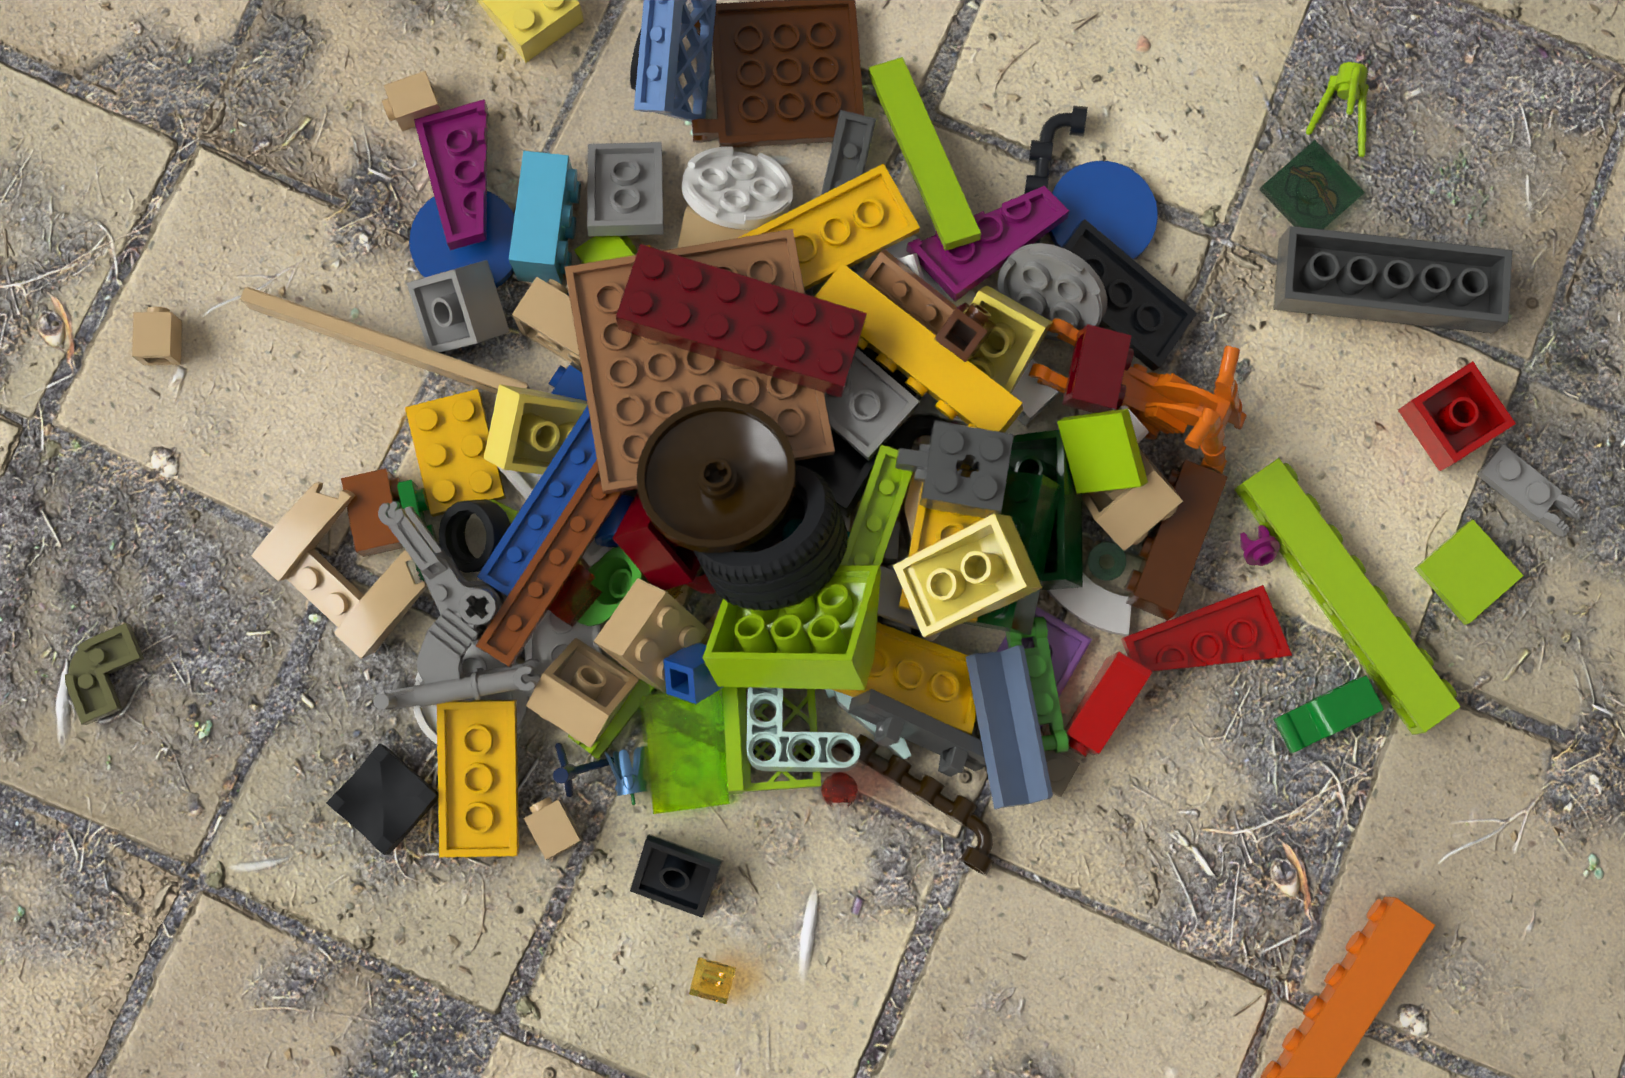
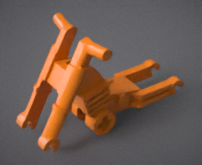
[1028,318,1247,474]

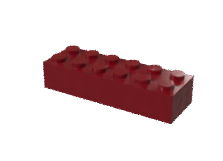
[616,244,867,398]

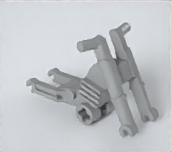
[373,501,542,710]

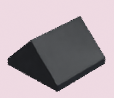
[630,834,723,918]

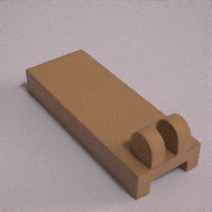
[862,249,957,336]

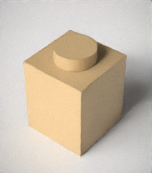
[382,71,442,131]
[132,307,182,365]
[524,797,584,860]

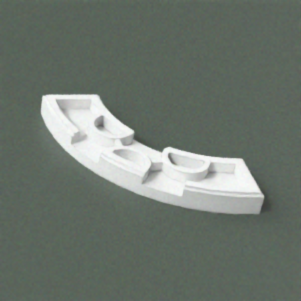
[1046,573,1131,636]

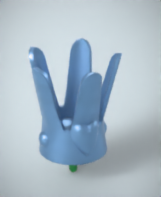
[605,746,647,805]

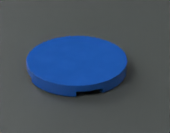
[1049,161,1158,260]
[409,191,515,289]

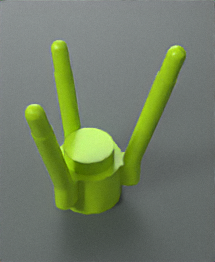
[1305,62,1369,157]

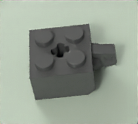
[895,421,1014,518]

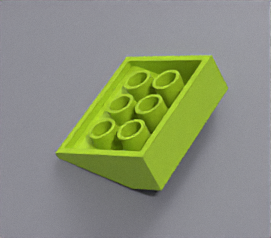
[703,565,881,690]

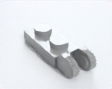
[1477,444,1584,537]

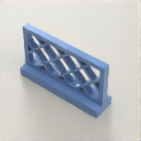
[634,0,716,122]

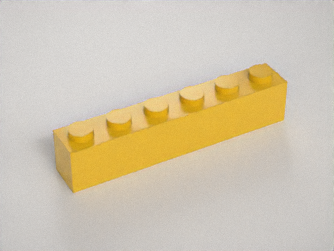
[815,263,1023,433]

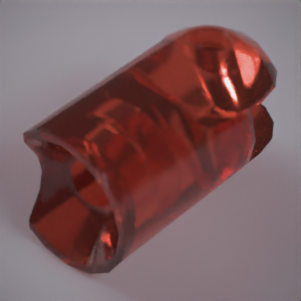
[820,772,858,807]

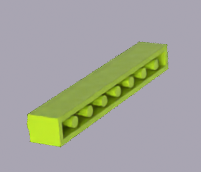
[1234,458,1461,735]

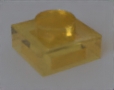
[689,957,736,1004]

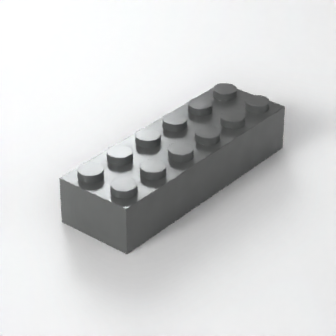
[1273,226,1512,334]

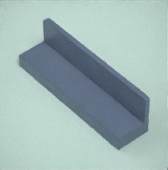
[966,645,1053,809]

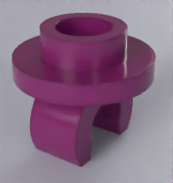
[1240,525,1280,566]

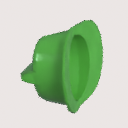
[569,546,648,626]

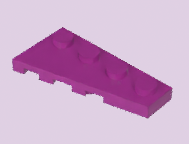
[414,99,488,250]
[906,186,1069,302]

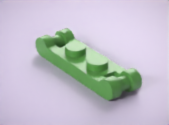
[1005,616,1069,753]

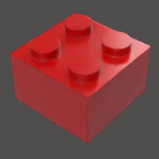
[1398,361,1516,471]

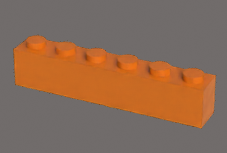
[1260,896,1435,1078]

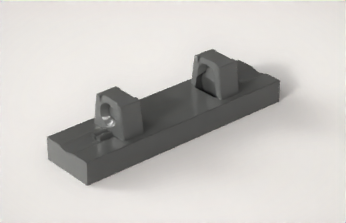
[848,689,986,777]

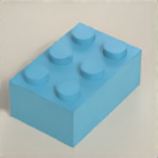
[509,150,581,285]

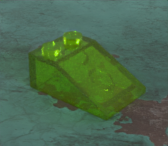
[639,690,730,814]

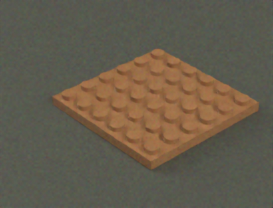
[564,229,835,494]

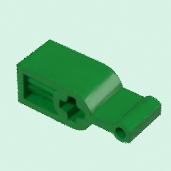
[1273,675,1384,753]

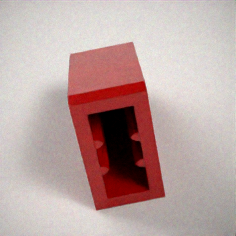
[1065,652,1152,757]

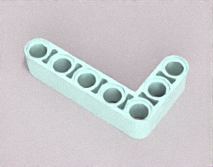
[747,687,861,772]

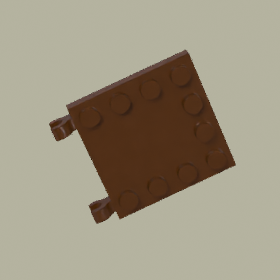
[686,0,864,148]

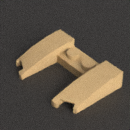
[251,482,427,659]

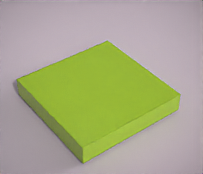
[1057,409,1148,494]
[1414,519,1524,625]

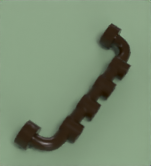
[796,734,994,876]

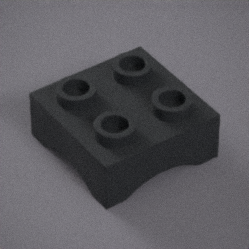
[326,744,438,855]

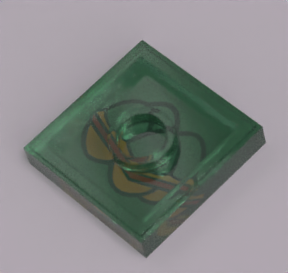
[1259,140,1365,230]

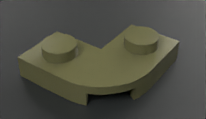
[65,623,144,725]

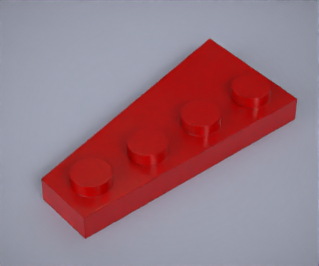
[1121,585,1292,672]

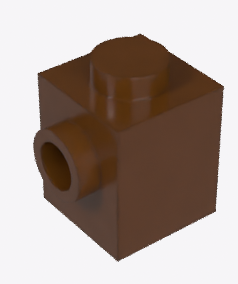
[934,302,996,362]

